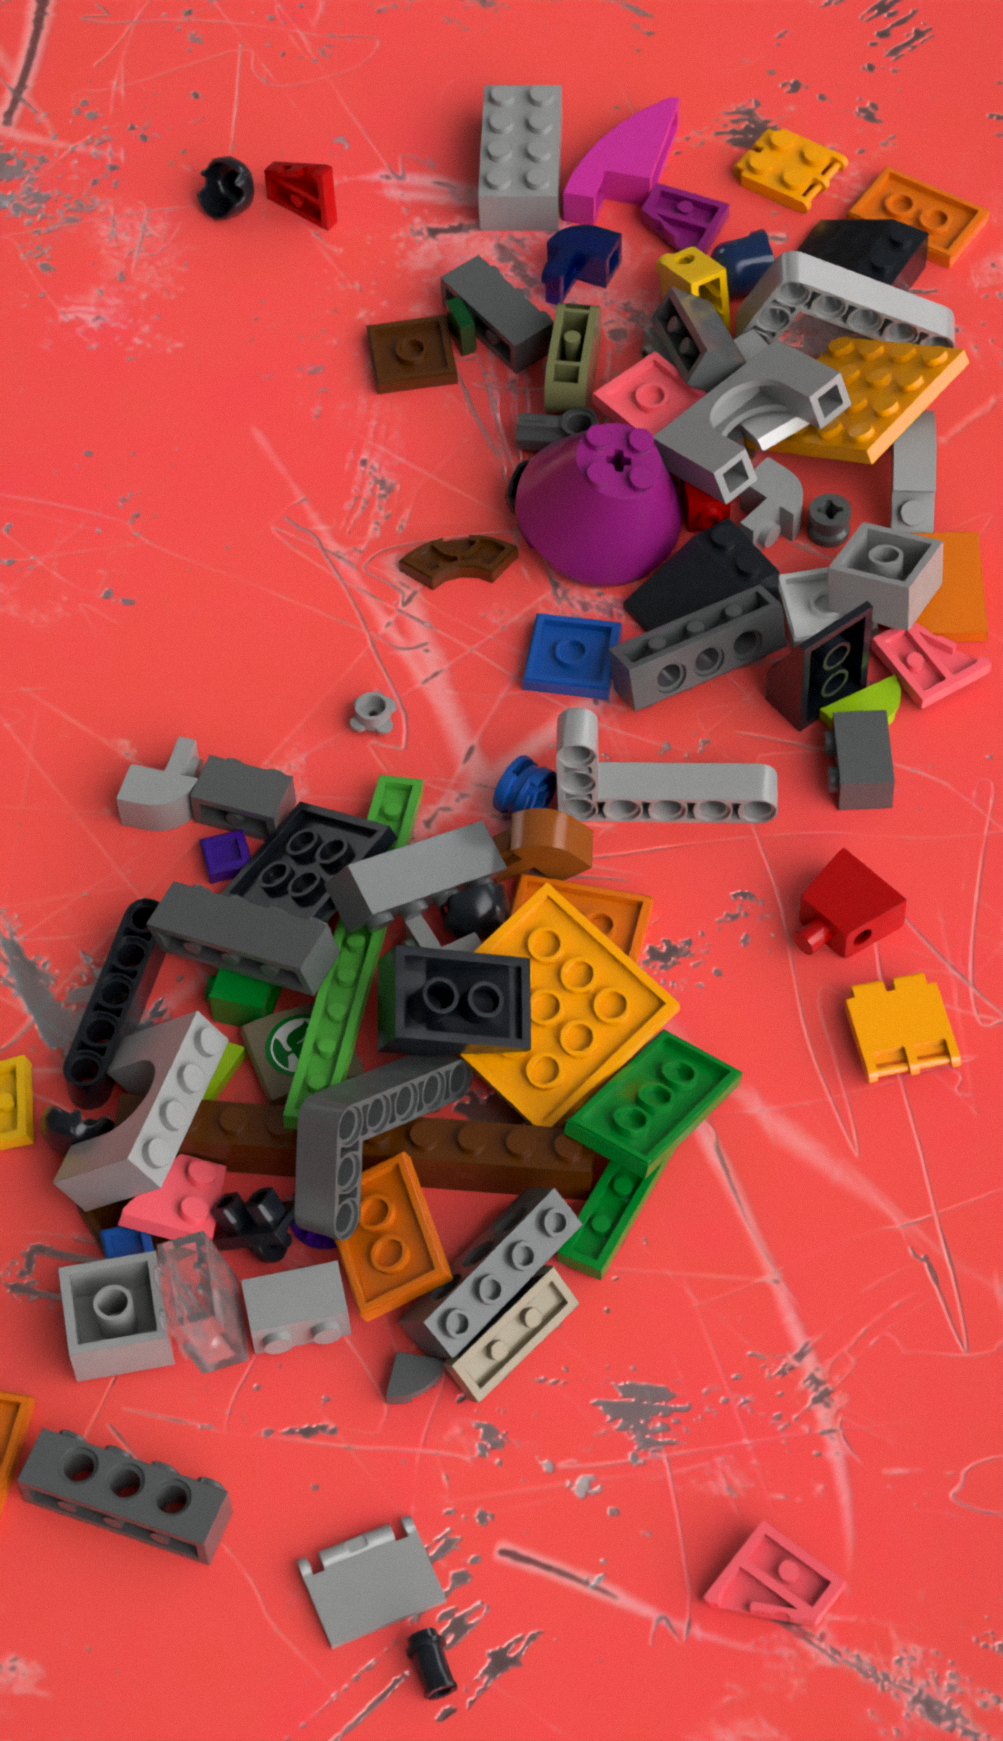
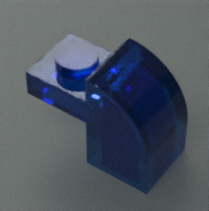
[541,225,622,305]

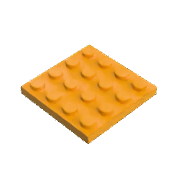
[744,336,969,464]
[457,882,680,1128]

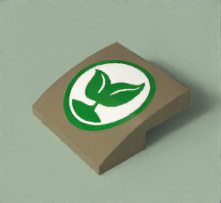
[240,1003,364,1105]

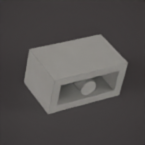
[241,1260,352,1354]

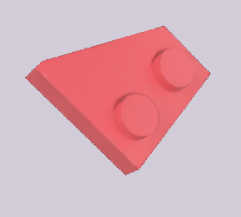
[871,623,992,710]
[118,1153,227,1250]
[703,1520,847,1627]

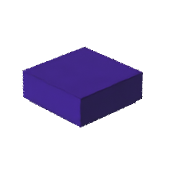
[199,829,251,884]

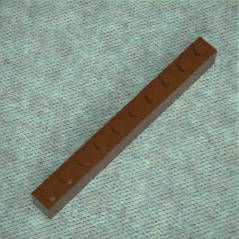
[113,1093,596,1201]

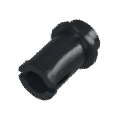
[405,1628,458,1700]

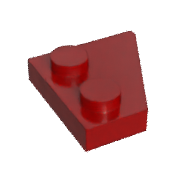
[264,161,338,231]

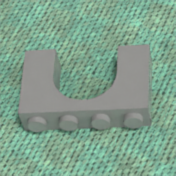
[653,339,852,505]
[53,1010,229,1212]

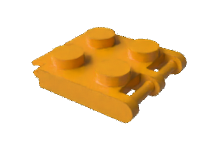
[733,128,849,214]
[845,972,961,1084]

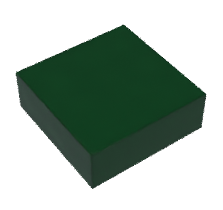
[446,297,476,356]

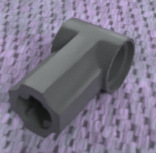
[516,407,598,450]

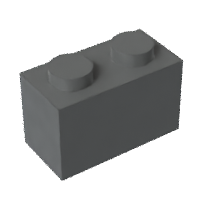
[824,710,895,810]
[190,755,296,841]

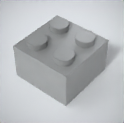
[828,522,943,631]
[58,1251,175,1382]

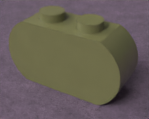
[544,303,601,415]

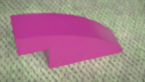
[563,97,679,226]

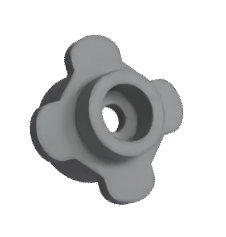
[350,692,397,735]

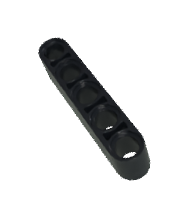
[63,898,166,1110]

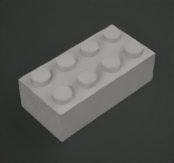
[478,85,563,231]

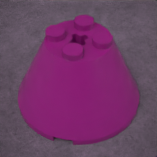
[515,423,682,586]

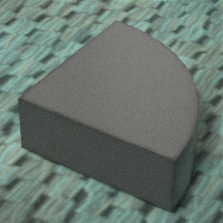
[386,1352,446,1404]

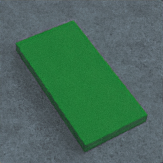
[563,1029,743,1179]

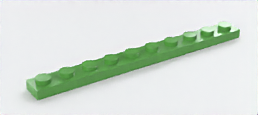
[283,775,424,1129]

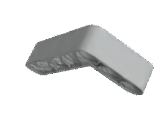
[735,251,955,348]
[556,708,778,823]

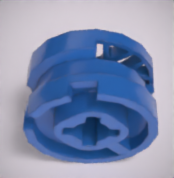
[493,755,557,814]

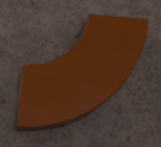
[399,535,518,590]

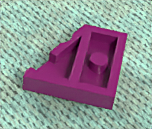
[641,183,730,255]

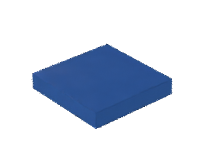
[522,613,622,700]

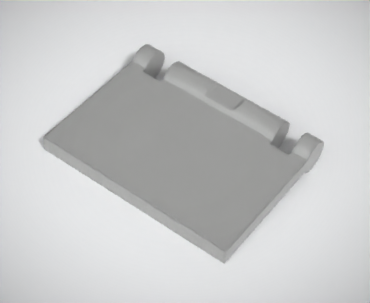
[296,1515,447,1649]

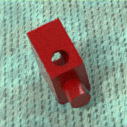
[793,847,907,958]

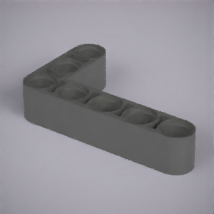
[294,1055,473,1241]

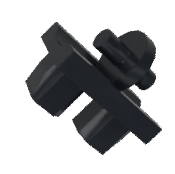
[211,1187,295,1263]

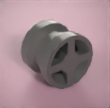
[807,493,851,548]

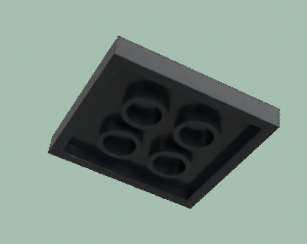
[221,801,397,924]

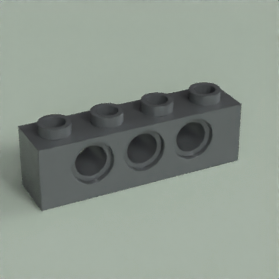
[608,584,787,712]
[397,1188,583,1359]
[17,1428,233,1565]

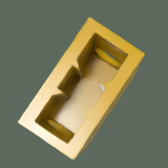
[655,247,731,331]

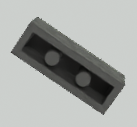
[440,255,554,374]
[650,286,747,392]

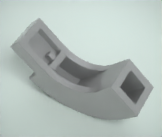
[889,410,936,533]

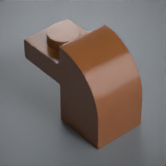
[492,808,593,883]

